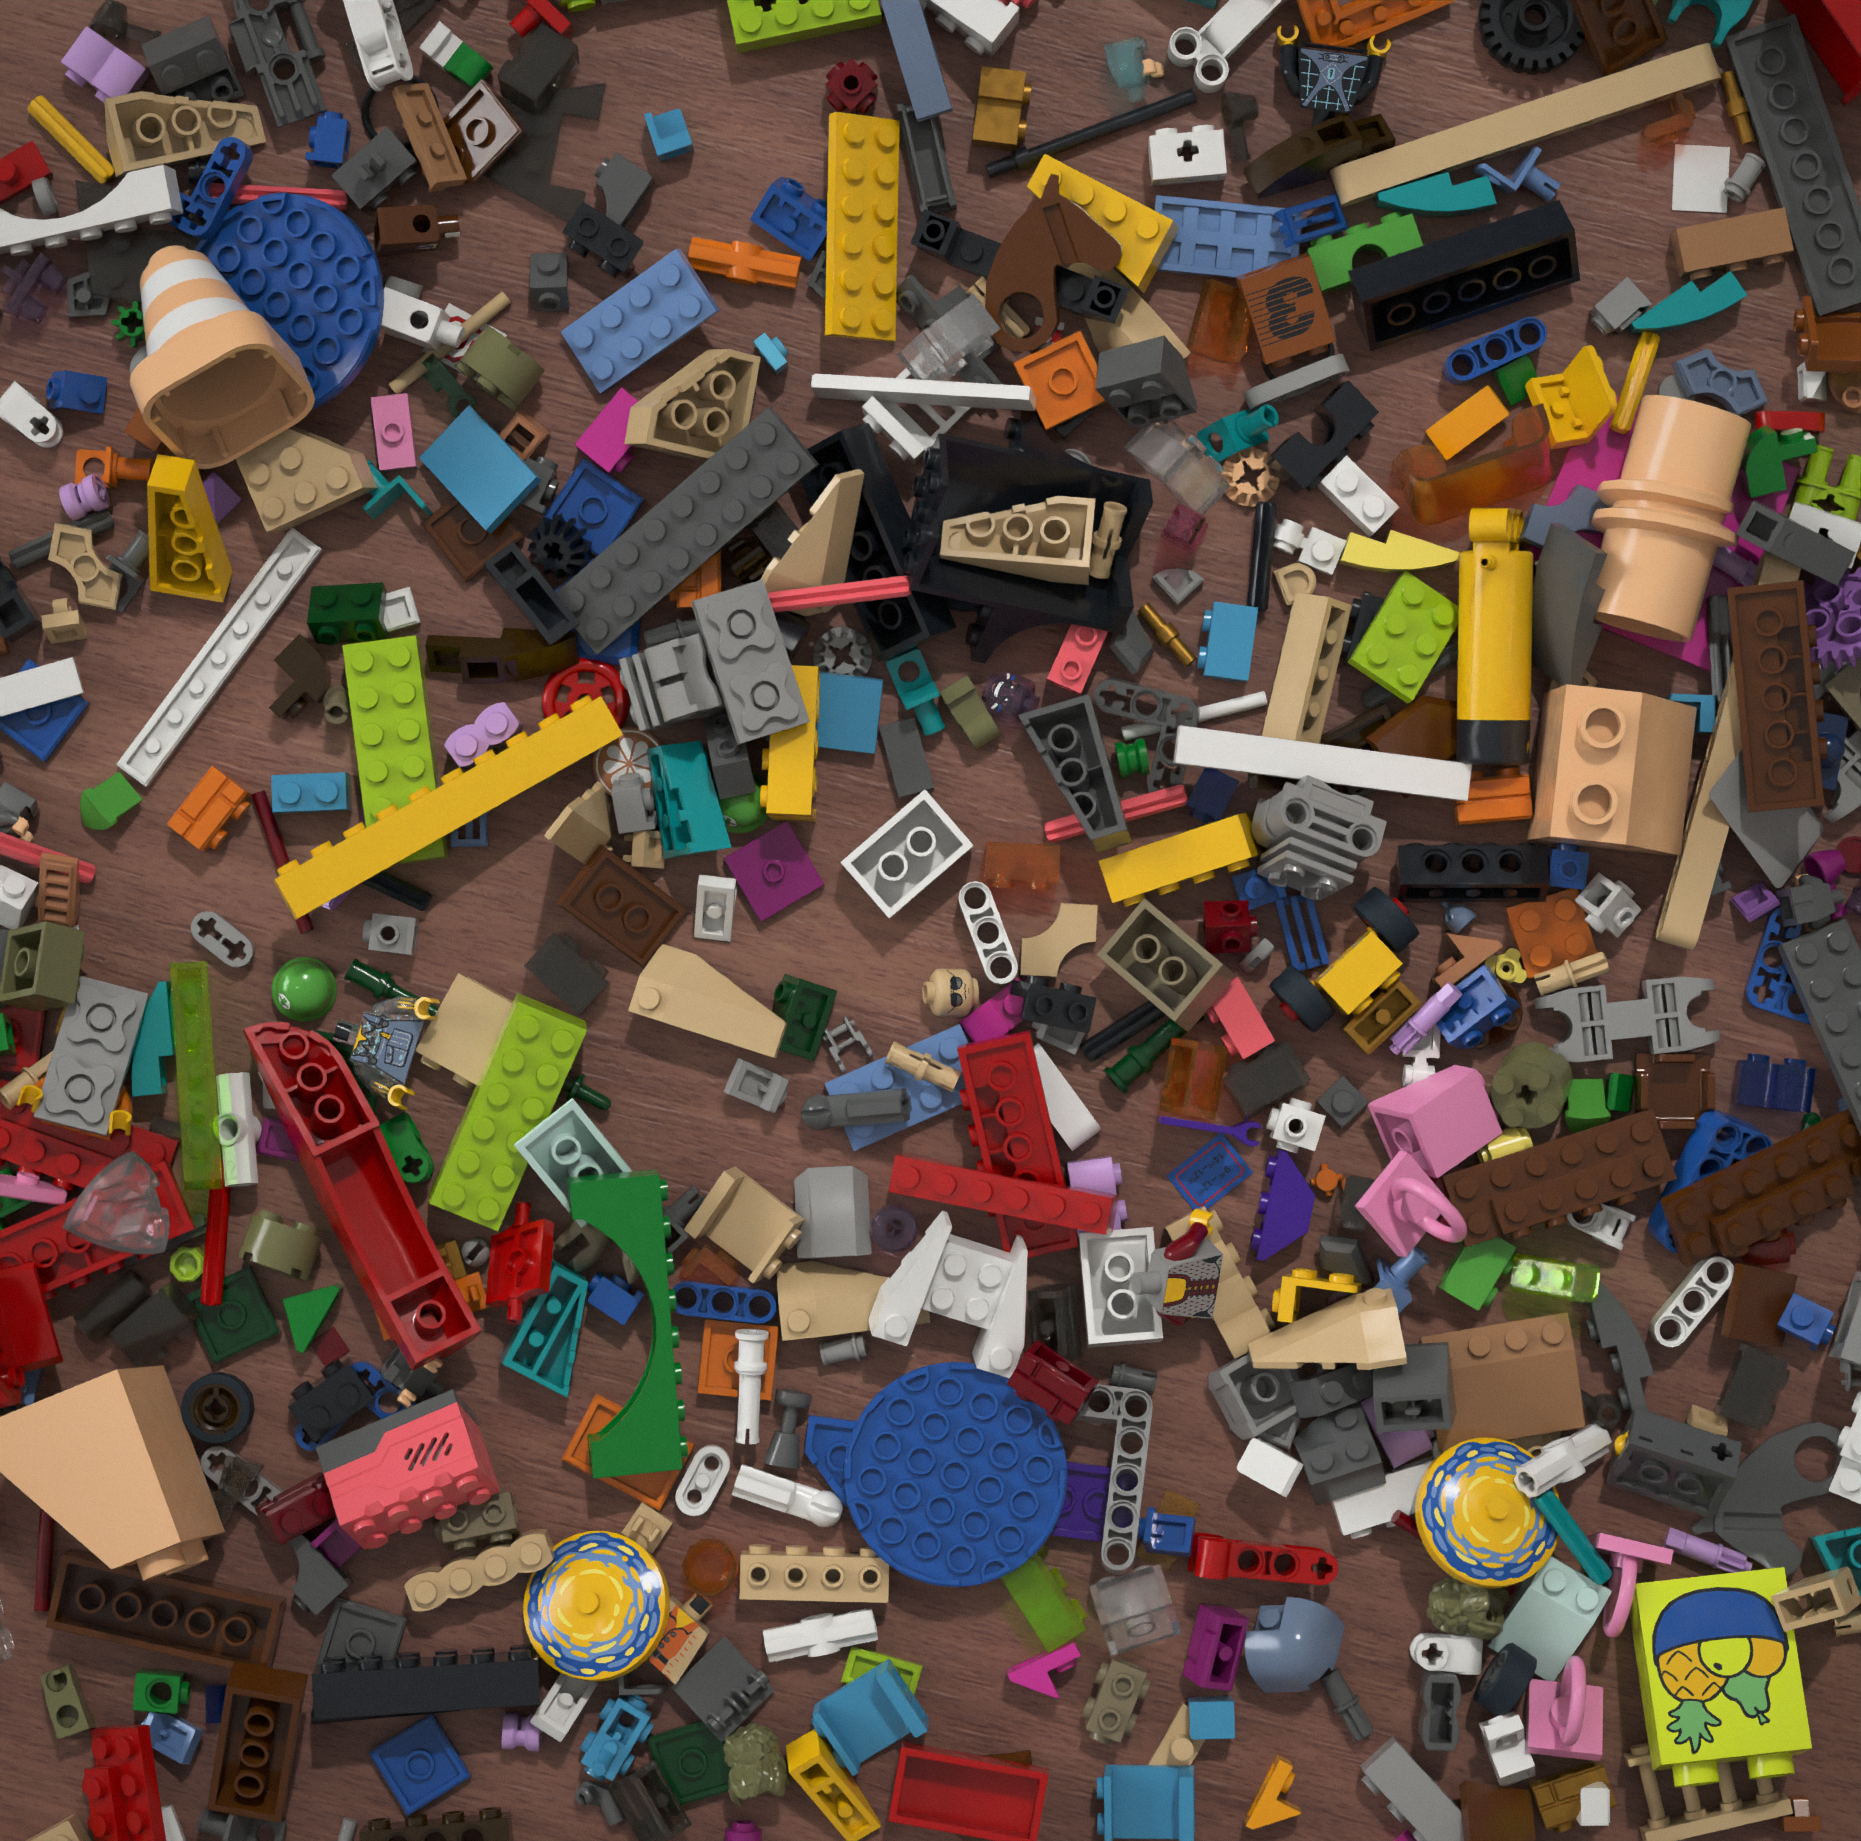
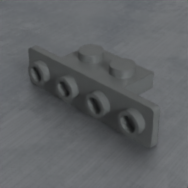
[896,275,1002,384]

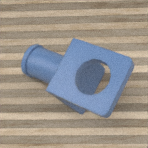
[1473,146,1561,203]
[1374,1245,1430,1314]

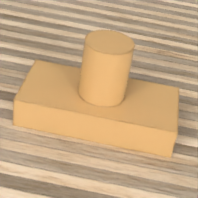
[1147,1701,1205,1765]

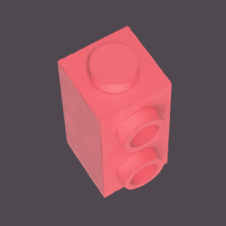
[1046,624,1108,696]
[1206,977,1275,1059]

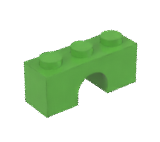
[1305,211,1423,295]

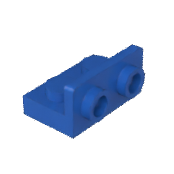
[750,177,827,261]
[1436,965,1520,1050]

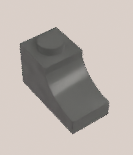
[595,152,655,228]
[288,1531,353,1615]

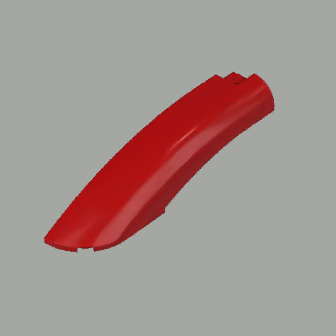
[243,1022,482,1371]

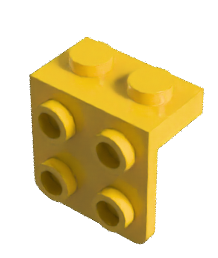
[1525,345,1617,450]
[1272,1268,1362,1323]

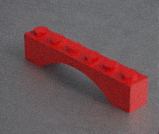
[889,1153,1119,1235]

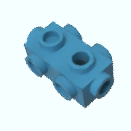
[579,1695,654,1781]

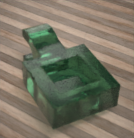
[421,353,477,418]

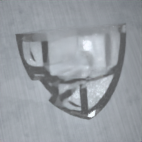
[63,1151,169,1254]

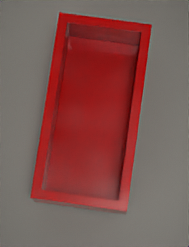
[888,1741,1049,1841]

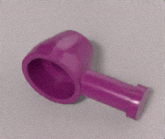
[1804,849,1847,919]

